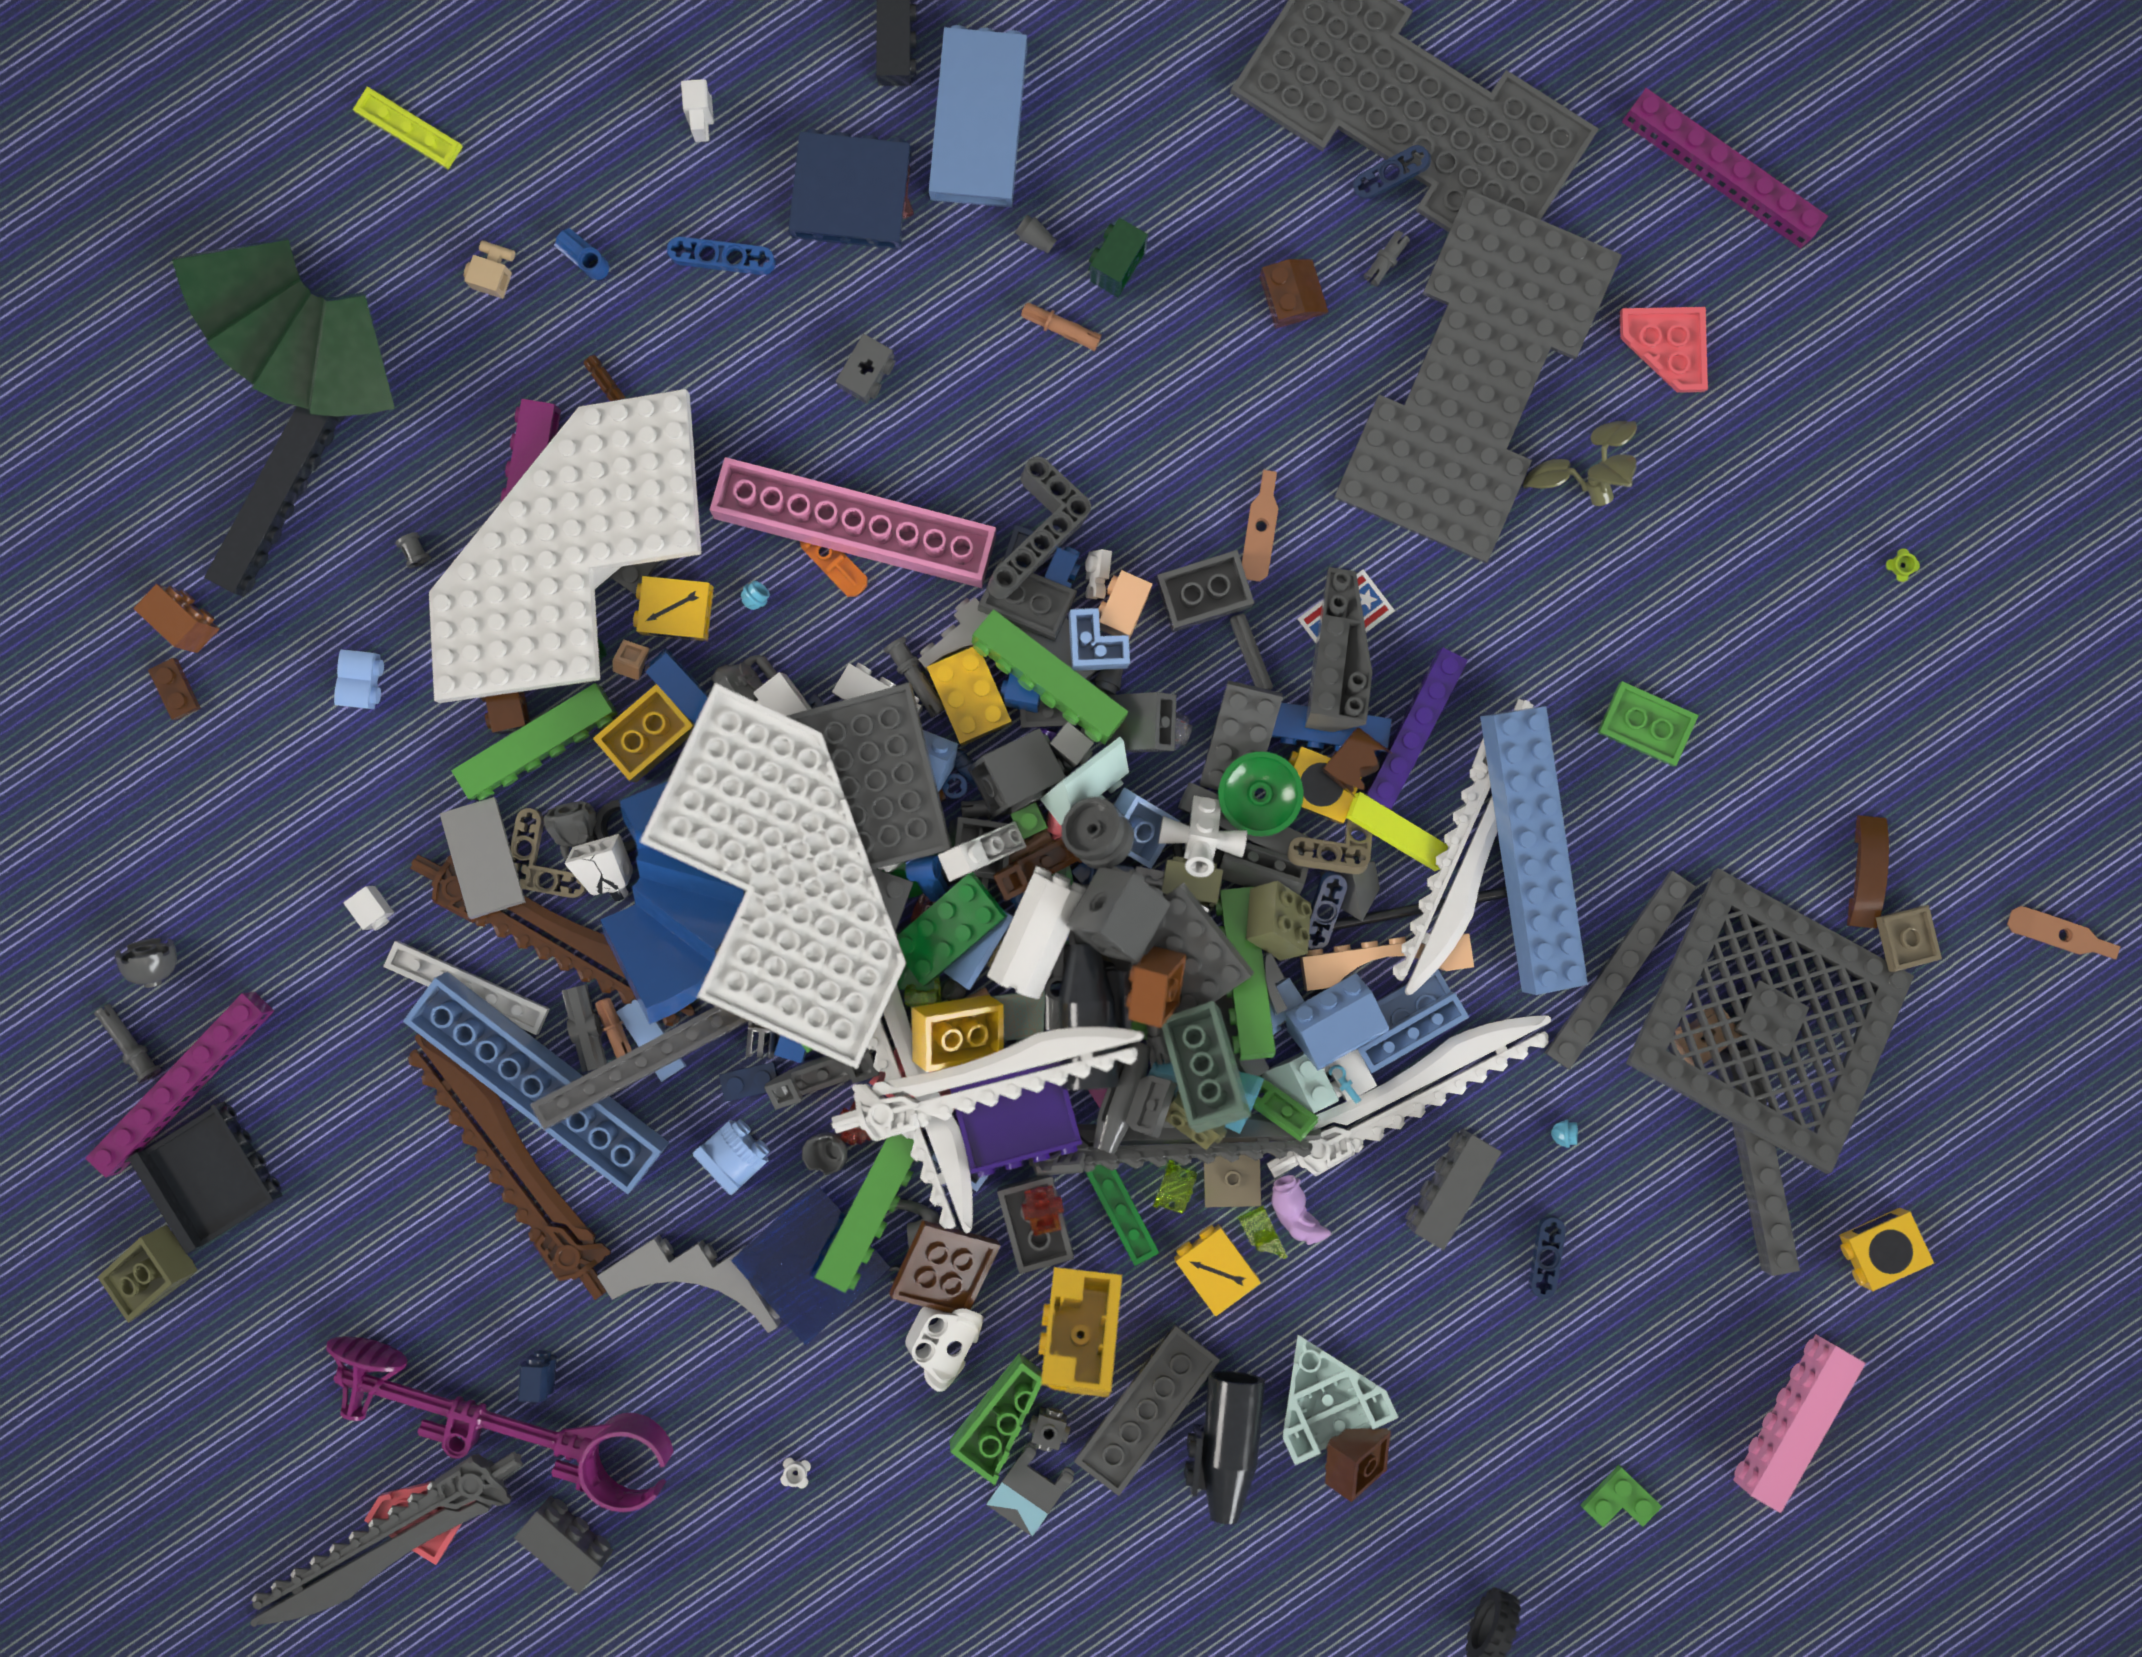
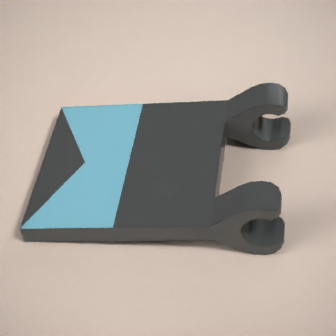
[986,1442,1074,1536]

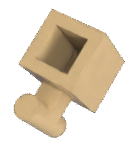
[464,240,515,299]

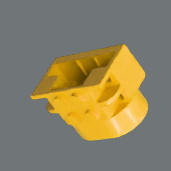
[1038,1267,1122,1397]

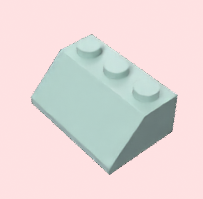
[1040,737,1129,826]

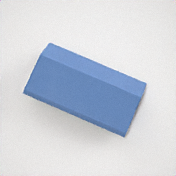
[1357,969,1469,1073]

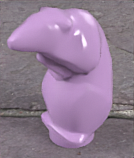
[1272,1175,1331,1245]

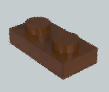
[148,658,201,720]

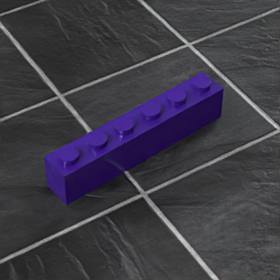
[1364,647,1468,810]

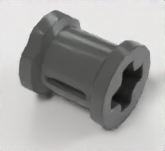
[395,532,431,569]

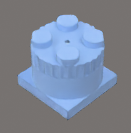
[693,1119,770,1195]

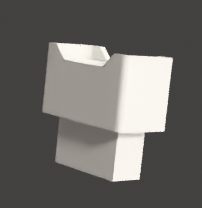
[681,79,714,142]

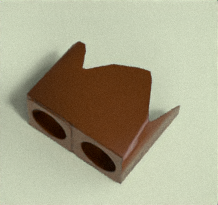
[1322,727,1393,798]

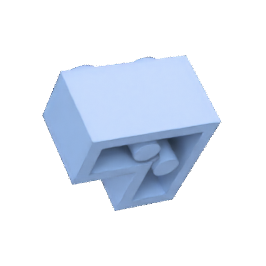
[1068,608,1130,671]

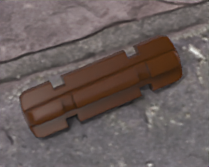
[583,355,625,402]

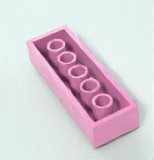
[1733,1335,1866,1513]

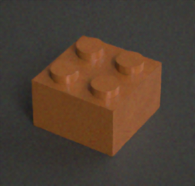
[133,584,220,653]
[1126,946,1186,1028]

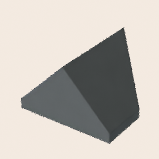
[1320,861,1380,921]

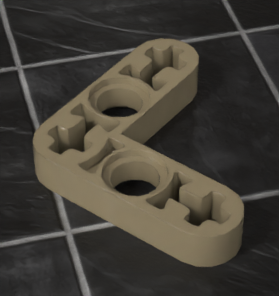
[510,808,587,898]
[1287,818,1372,874]

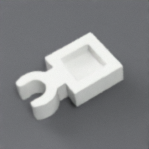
[1085,549,1112,600]

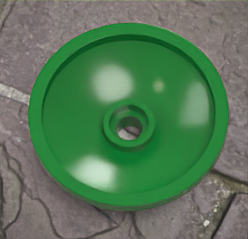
[1218,752,1303,836]

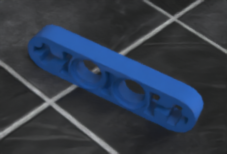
[667,237,776,275]

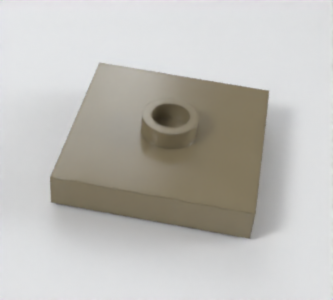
[1876,905,1942,972]
[1203,1155,1261,1207]

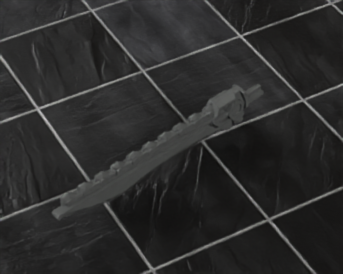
[1028,1114,1322,1176]
[250,1451,523,1627]

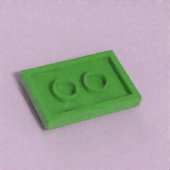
[1597,681,1699,767]

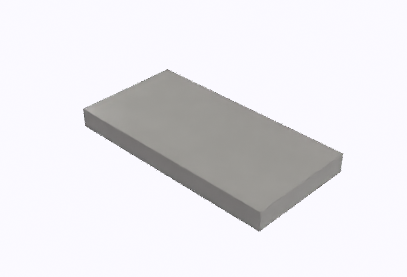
[440,797,525,919]

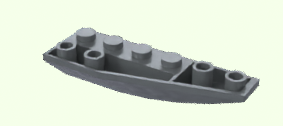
[1305,567,1372,732]

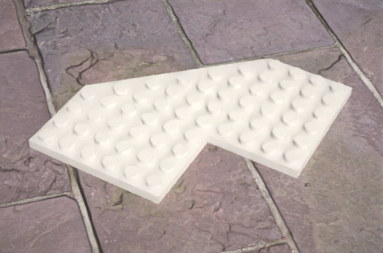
[429,389,701,703]
[640,684,906,1069]

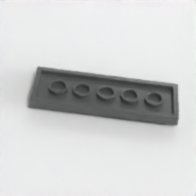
[1074,1324,1220,1496]

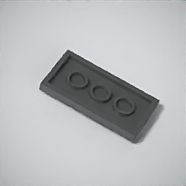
[1199,680,1283,790]

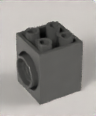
[967,728,1066,818]
[1066,867,1171,963]

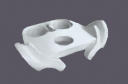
[905,1307,983,1392]

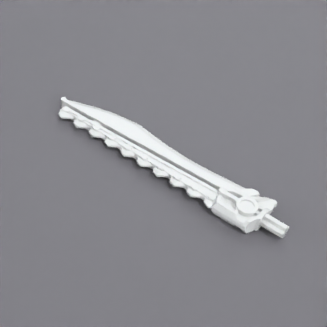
[1393,699,1534,995]
[867,983,973,1233]
[1267,1015,1551,1178]
[832,1027,1144,1141]

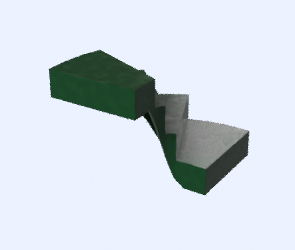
[172,237,395,416]

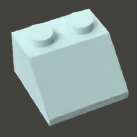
[1262,1051,1339,1113]

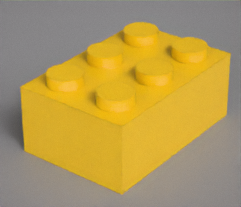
[927,647,1012,746]
[593,684,695,783]
[912,995,1004,1072]

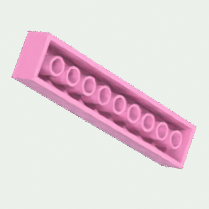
[710,457,996,588]

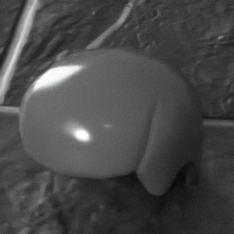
[802,1132,847,1175]

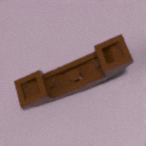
[1847,815,1889,929]
[993,837,1082,901]

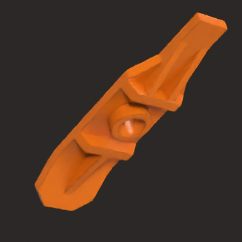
[800,541,868,597]

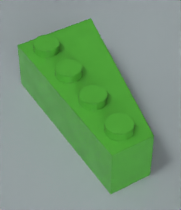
[949,1353,1042,1485]

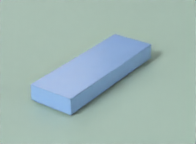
[616,1000,686,1082]

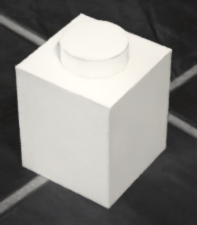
[343,886,394,931]

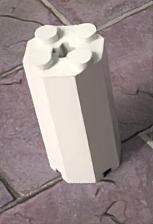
[987,866,1087,999]

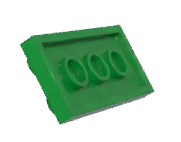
[896,872,1007,987]

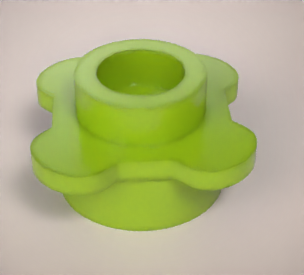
[1886,549,1920,582]

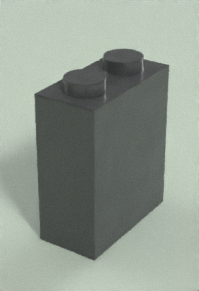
[1107,692,1176,753]

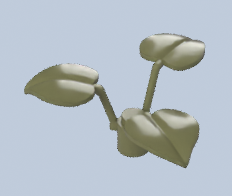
[1523,421,1637,506]

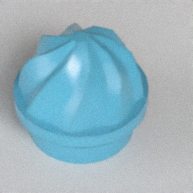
[741,581,770,610]
[1551,1120,1578,1148]

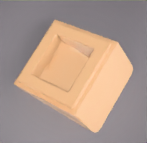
[613,639,650,680]

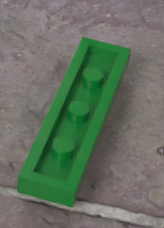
[1085,1165,1159,1266]

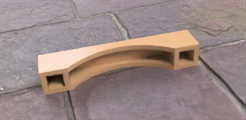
[1300,933,1474,991]

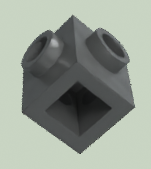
[1028,1407,1070,1452]

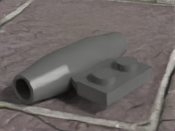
[1093,1041,1177,1154]

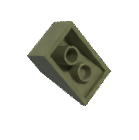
[97,1225,198,1323]

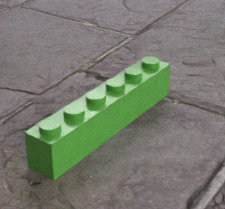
[972,609,1128,745]
[451,683,618,801]
[1215,887,1275,1061]
[815,1134,919,1293]

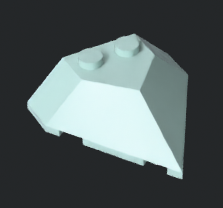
[1283,1335,1398,1465]

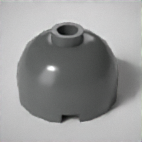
[114,938,177,988]

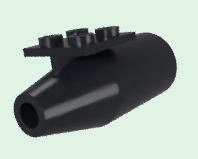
[1058,944,1133,1090]
[1184,1371,1265,1524]

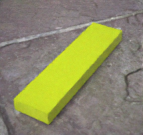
[353,86,463,170]
[1346,792,1448,871]

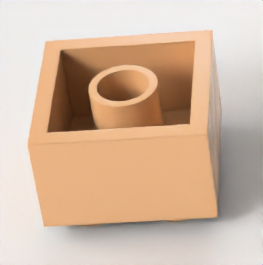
[1099,570,1152,639]

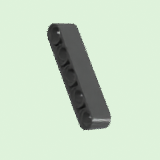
[1177,782,1310,856]

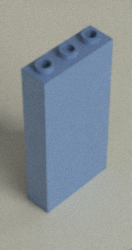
[929,25,1027,207]

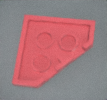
[1620,307,1708,392]
[364,1482,476,1565]

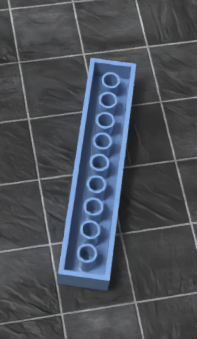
[1480,706,1588,995]
[403,972,669,1194]

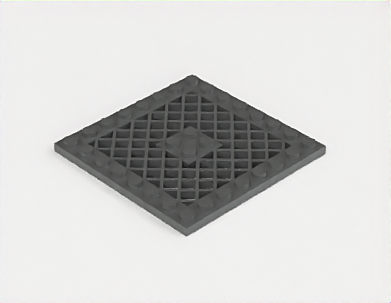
[1626,868,1914,1174]

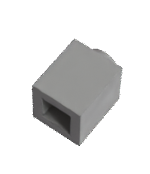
[1049,722,1094,768]

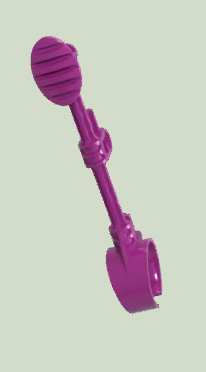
[326,1336,674,1512]

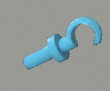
[1329,1065,1361,1104]

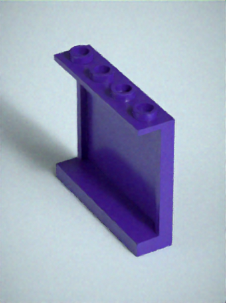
[950,1061,1082,1177]

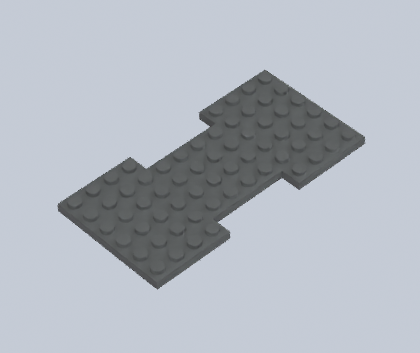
[1230,0,1599,232]
[1334,189,1622,563]

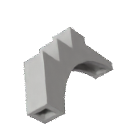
[918,597,1098,680]
[597,1235,782,1333]

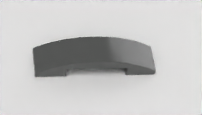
[764,1049,880,1110]

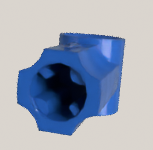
[554,228,609,280]
[906,855,949,902]

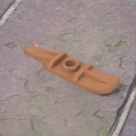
[1242,470,1278,582]
[2007,906,2121,960]

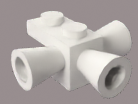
[1158,796,1247,877]

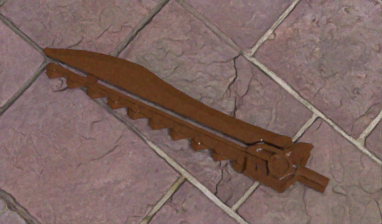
[410,854,696,1026]
[408,1034,611,1300]

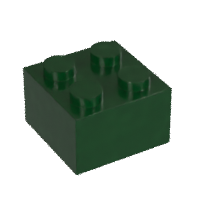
[1088,217,1148,298]

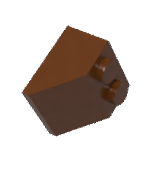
[1259,259,1328,329]
[1325,1428,1391,1502]

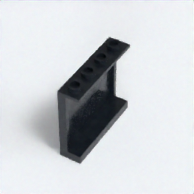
[127,1102,283,1254]

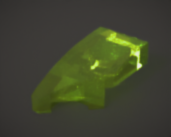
[1238,1206,1288,1259]

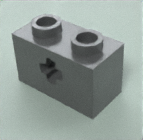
[836,333,896,404]

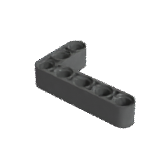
[988,456,1091,599]

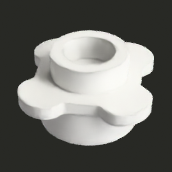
[780,1458,811,1488]

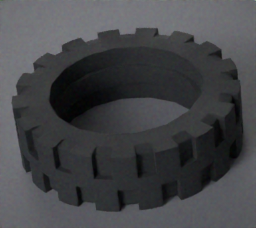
[1466,1587,1521,1657]

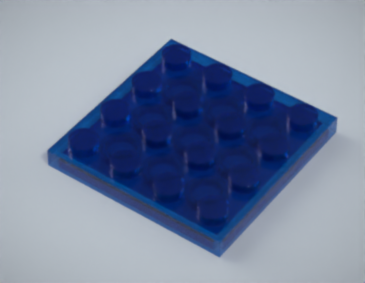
[730,1183,890,1346]

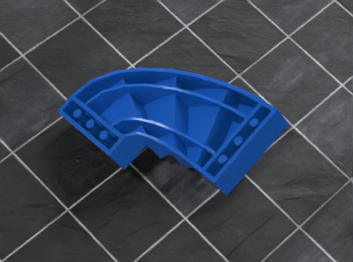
[601,781,747,1024]

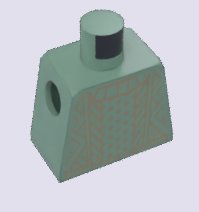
[992,989,1046,1044]

